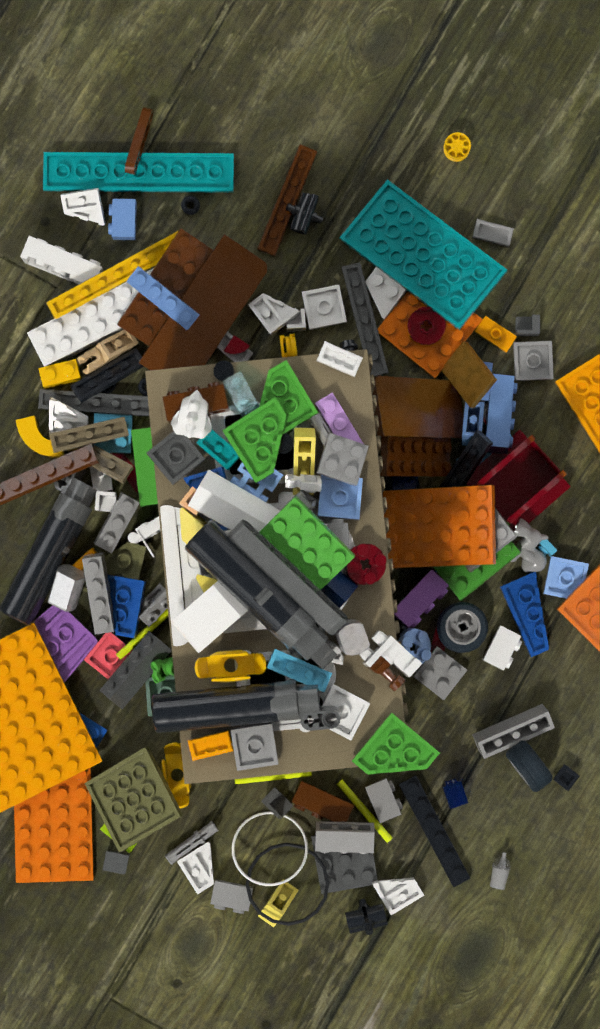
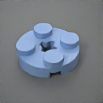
[398,628,431,665]

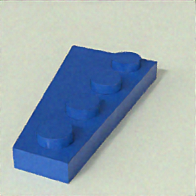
[500,572,549,657]

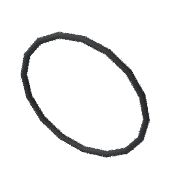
[246,842,329,926]

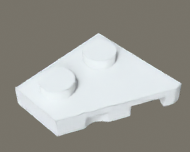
[365,267,407,319]
[248,293,300,335]

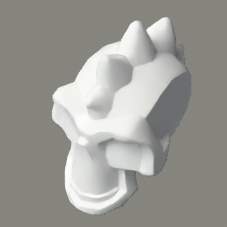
[171,390,212,439]

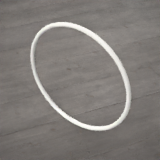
[232,811,308,886]

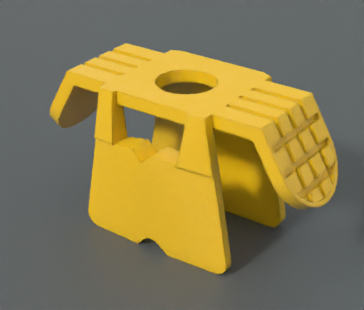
[195,650,266,683]
[160,743,191,808]

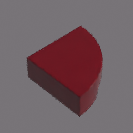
[223,335,250,354]

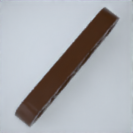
[125,107,153,175]

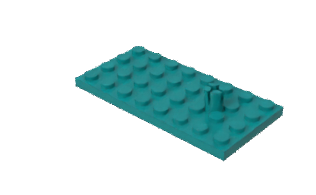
[340,179,507,330]

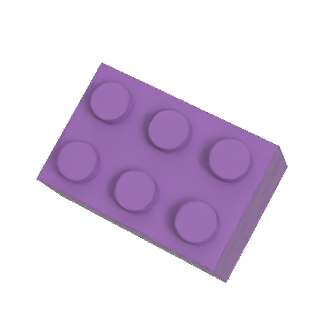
[394,570,449,628]

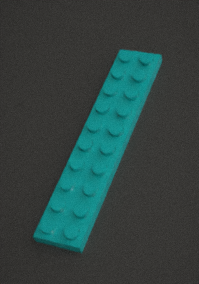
[43,152,234,193]

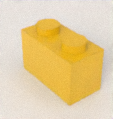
[38,359,82,389]

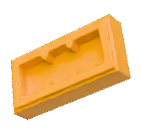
[475,316,517,353]
[188,730,234,761]

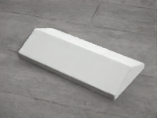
[188,470,280,532]

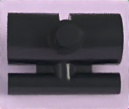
[286,193,323,235]
[345,899,388,935]

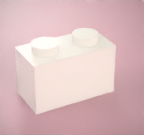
[482,625,522,670]

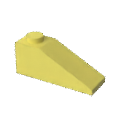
[293,428,316,495]

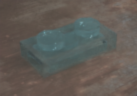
[223,371,260,417]

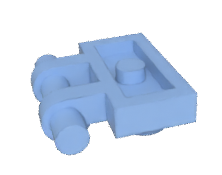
[230,463,284,502]

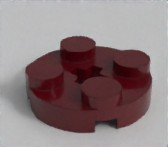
[407,307,446,346]
[345,544,386,585]

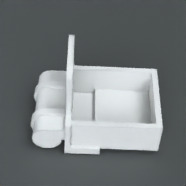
[128,517,160,558]

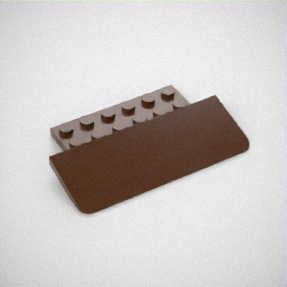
[117,228,267,370]
[372,376,464,476]

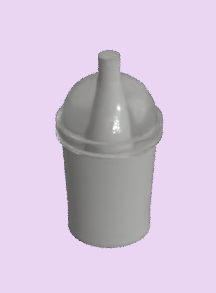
[490,852,511,890]

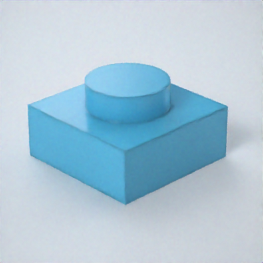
[537,540,557,556]

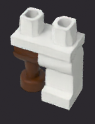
[359,630,422,692]

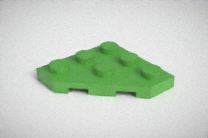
[259,360,318,435]
[222,397,287,484]
[351,712,440,775]

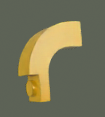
[16,416,77,458]

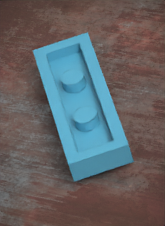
[266,649,332,692]

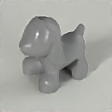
[510,518,549,572]

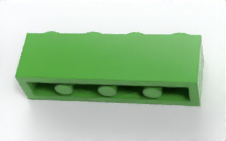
[131,427,158,507]

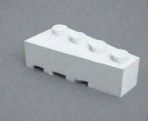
[20,236,103,284]

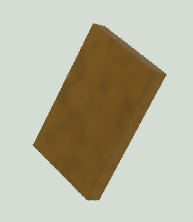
[442,341,497,408]

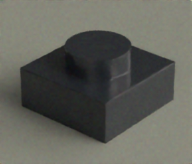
[553,764,580,791]

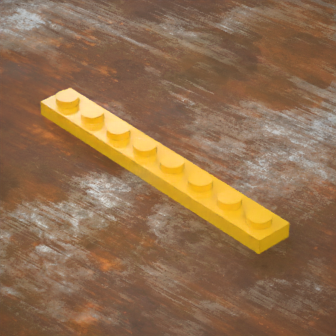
[46,231,178,319]

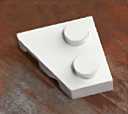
[60,188,106,225]
[49,398,88,434]
[177,841,214,894]
[372,877,424,915]

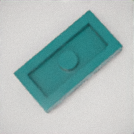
[196,430,239,470]

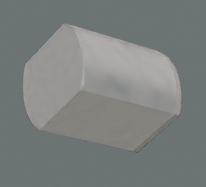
[48,564,85,612]
[335,619,370,655]

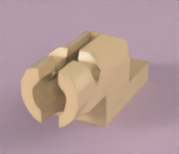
[77,330,139,374]

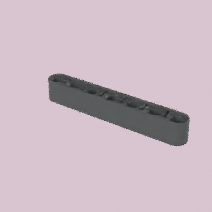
[228,520,348,635]

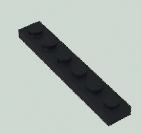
[399,775,471,888]

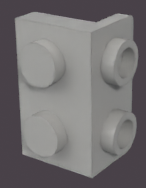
[139,583,168,627]

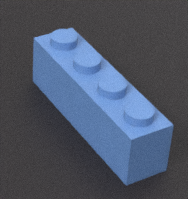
[126,266,200,330]
[485,374,517,454]

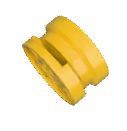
[443,132,471,162]
[279,333,297,357]

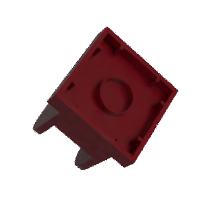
[466,429,571,532]

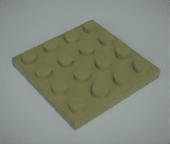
[85,746,183,852]

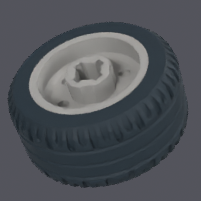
[437,602,488,653]
[506,741,553,792]

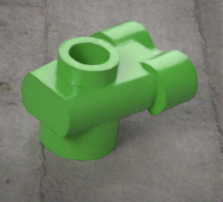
[151,657,174,683]

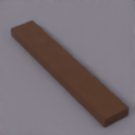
[257,144,317,257]

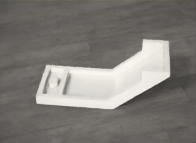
[171,581,248,653]

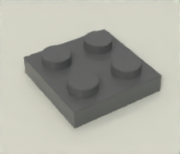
[147,431,205,485]

